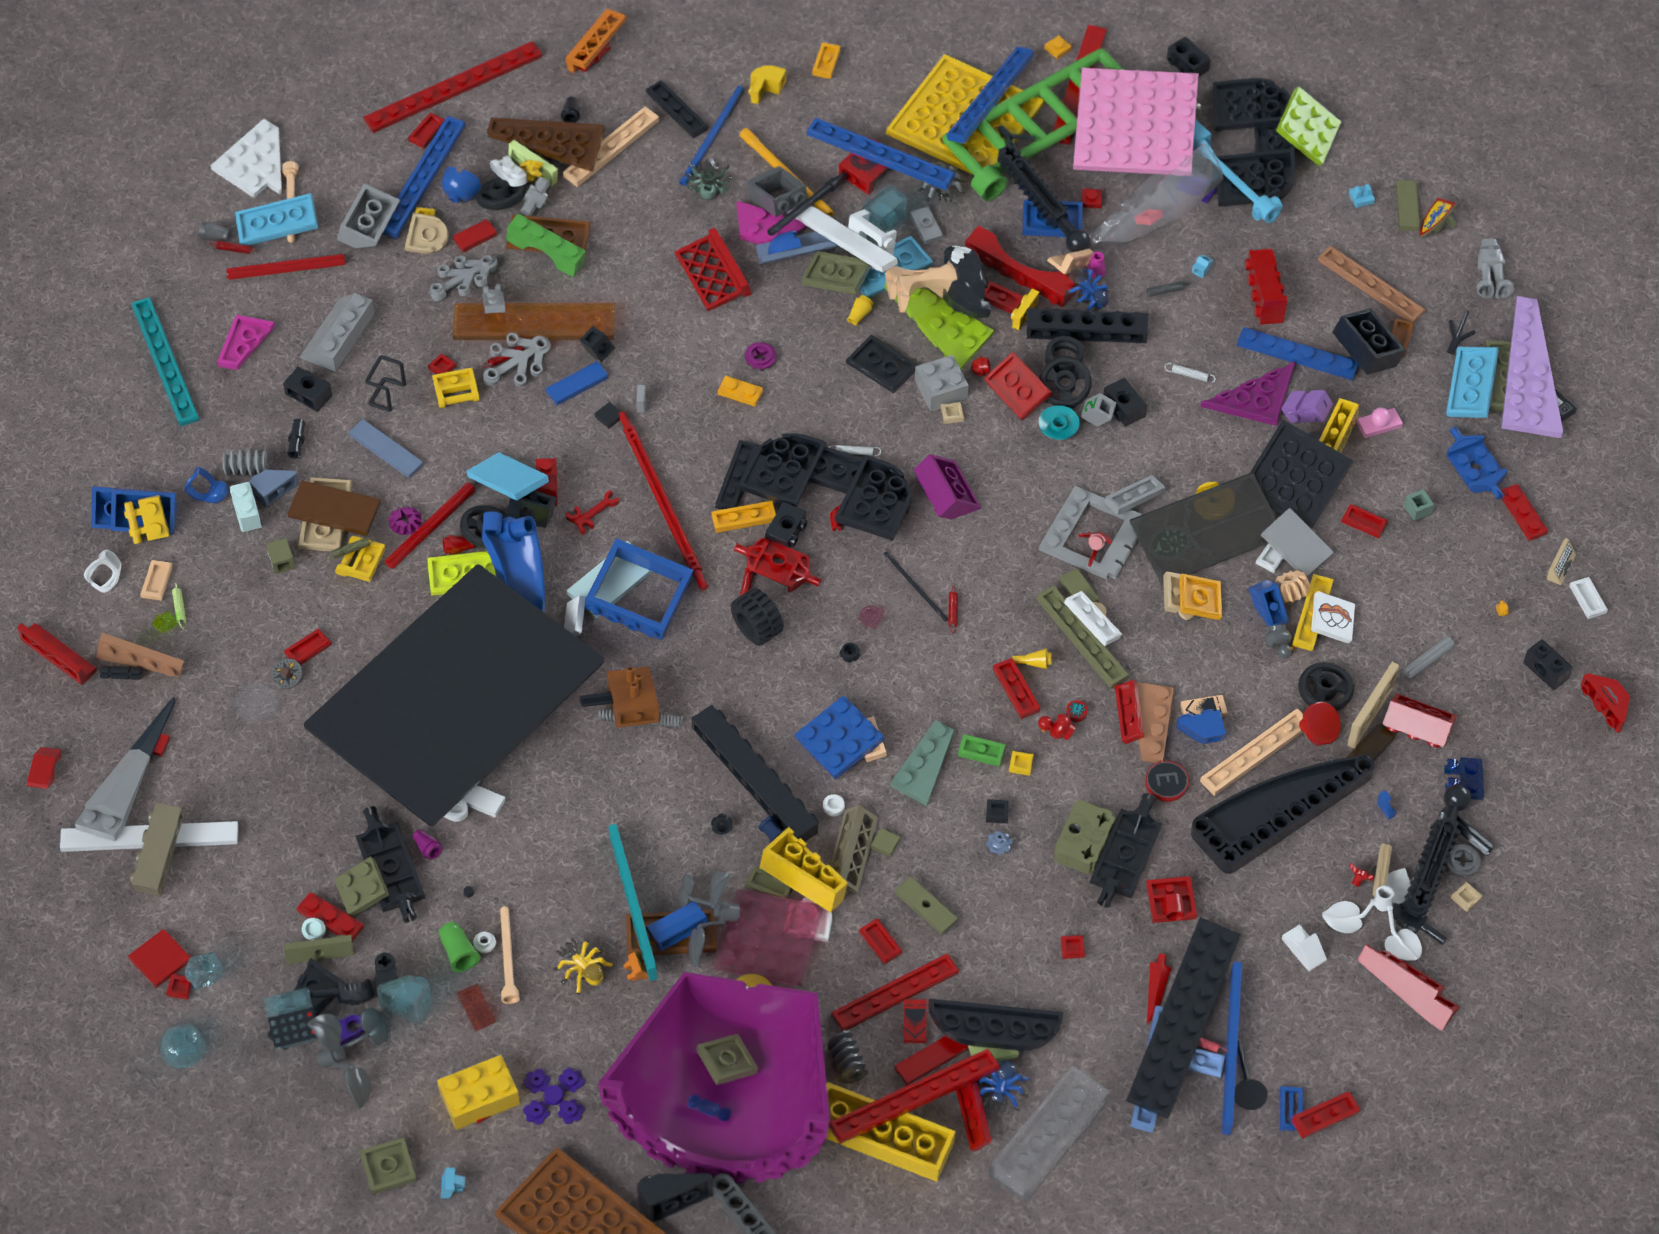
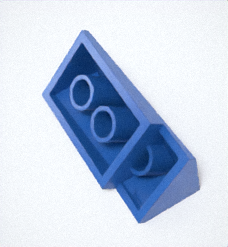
[91,486,177,534]

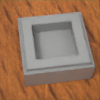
[636,385,646,413]

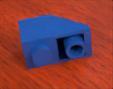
[1176,709,1226,744]

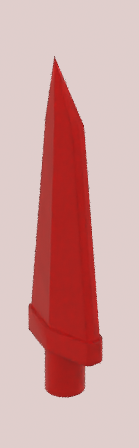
[1147,954,1171,1024]

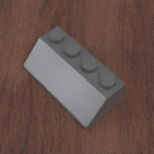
[300,293,375,372]

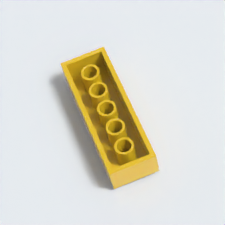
[825,1082,956,1182]

